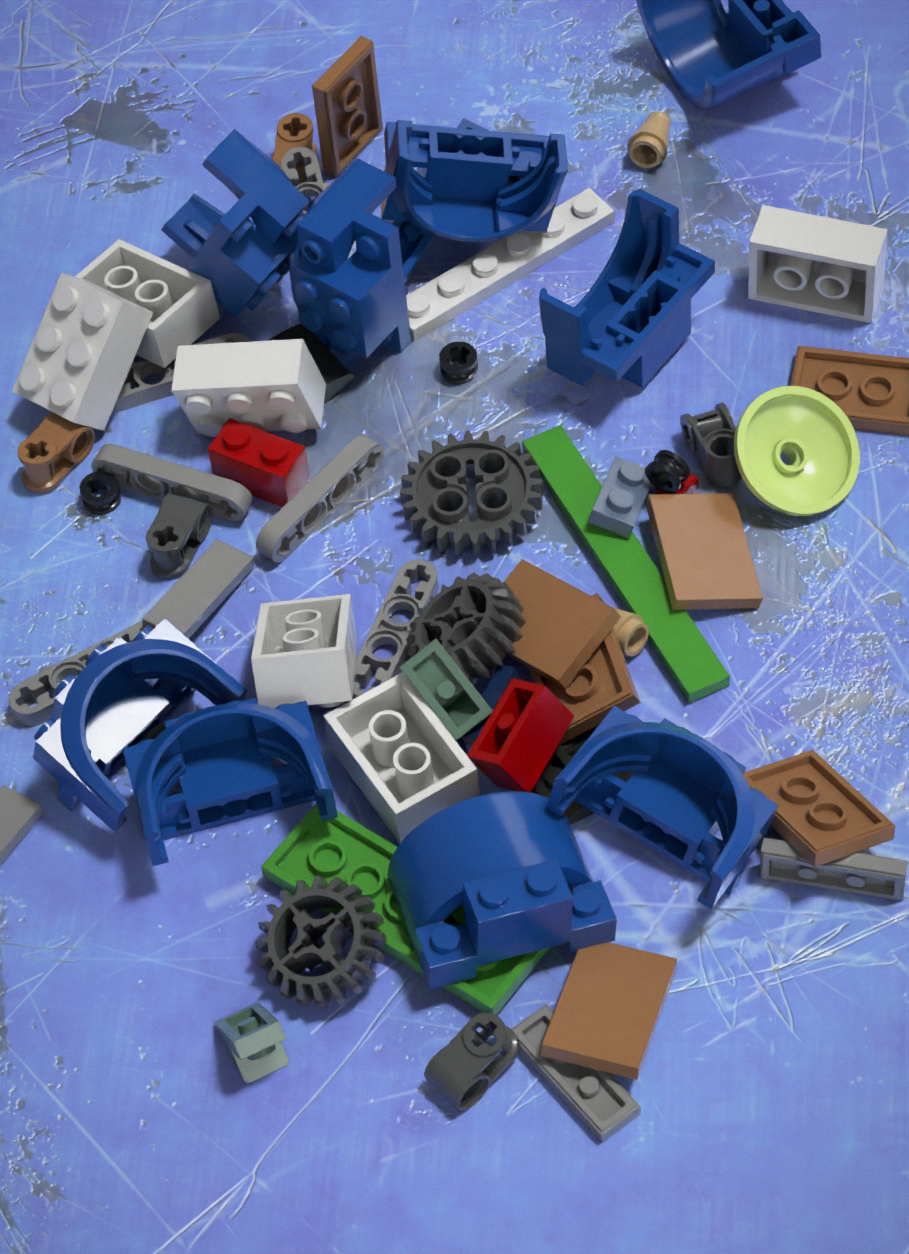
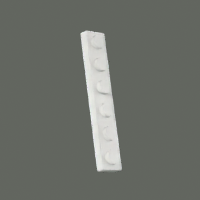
[406,188,615,341]

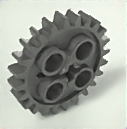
[400,431,544,556]

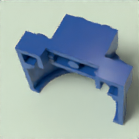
[636,0,821,110]
[387,791,617,990]

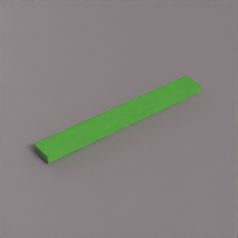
[522,425,730,703]

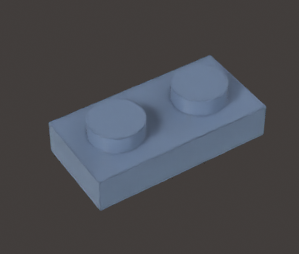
[588,456,651,539]

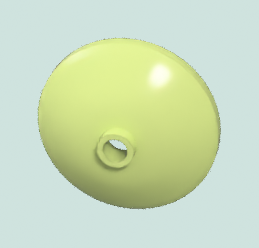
[734,386,860,516]

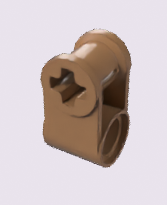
[272,113,317,184]
[17,412,95,493]

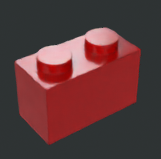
[208,418,311,508]
[467,678,575,793]

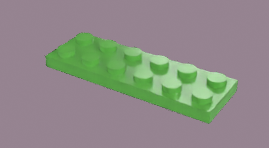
[261,804,550,1015]

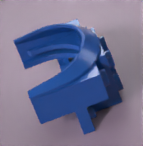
[381,120,568,242]
[161,129,310,318]
[289,158,411,358]
[539,189,715,388]
[33,618,248,832]
[122,698,338,866]
[547,706,779,909]

